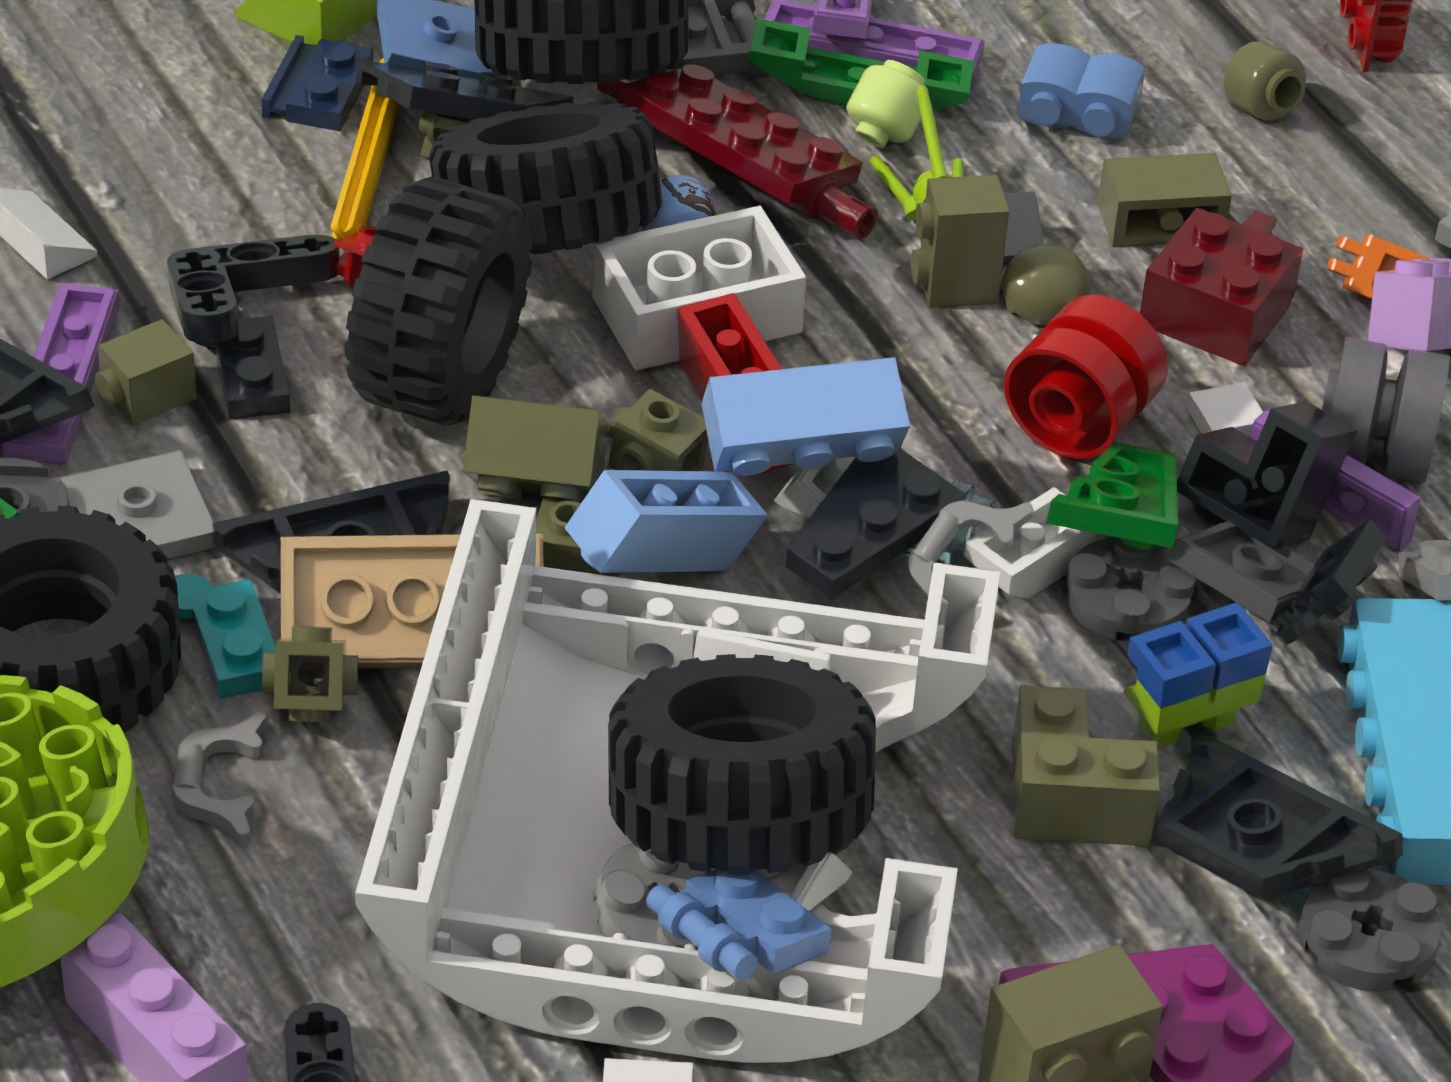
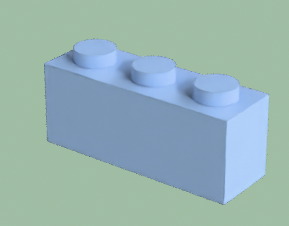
[701,357,910,476]
[565,470,768,573]

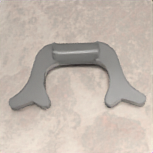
[908,501,1034,598]
[172,711,266,847]

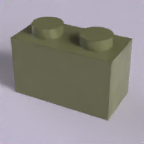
[1098,153,1232,247]
[911,175,1009,308]

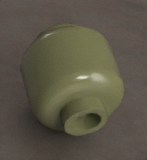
[1223,41,1306,121]

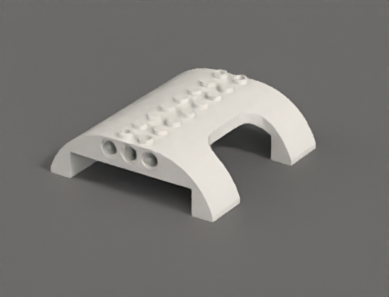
[355,499,1001,1063]

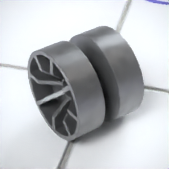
[1322,337,1450,483]

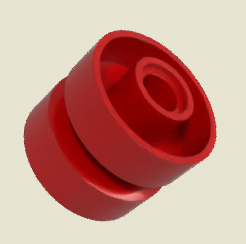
[1004,295,1168,459]

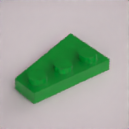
[1046,442,1178,550]

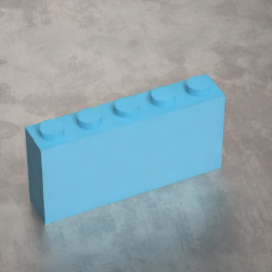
[1337,598,1451,885]

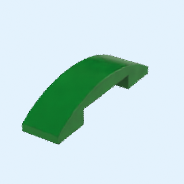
[748,18,974,110]

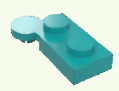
[175,574,276,699]

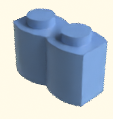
[1018,43,1145,139]

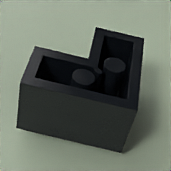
[1177,401,1358,550]

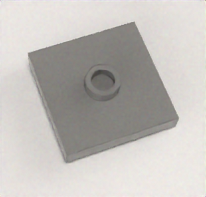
[58,450,216,560]

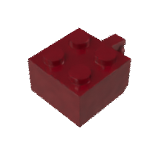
[1140,208,1304,366]

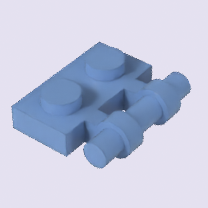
[646,869,832,980]

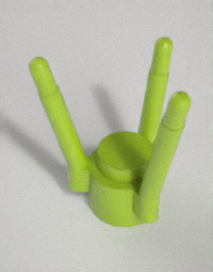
[870,85,964,220]

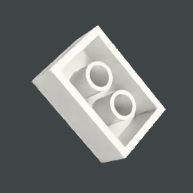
[592,206,807,371]

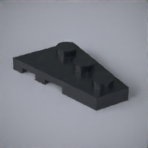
[786,448,966,600]

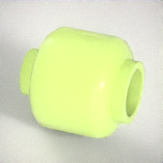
[846,60,925,148]

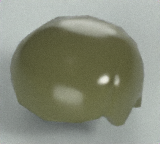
[1000,244,1091,325]

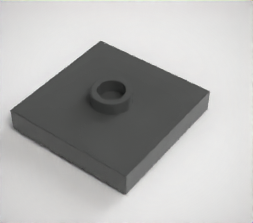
[1166,521,1316,623]

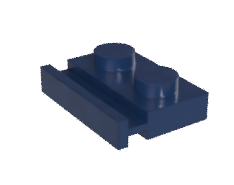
[262,35,374,132]

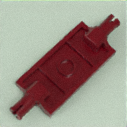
[597,64,878,240]

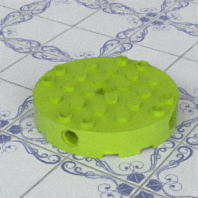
[0,675,149,988]

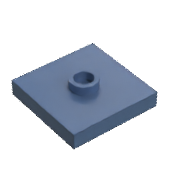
[375,0,493,80]

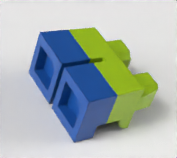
[1123,602,1273,748]

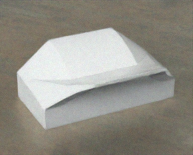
[960,487,1098,599]

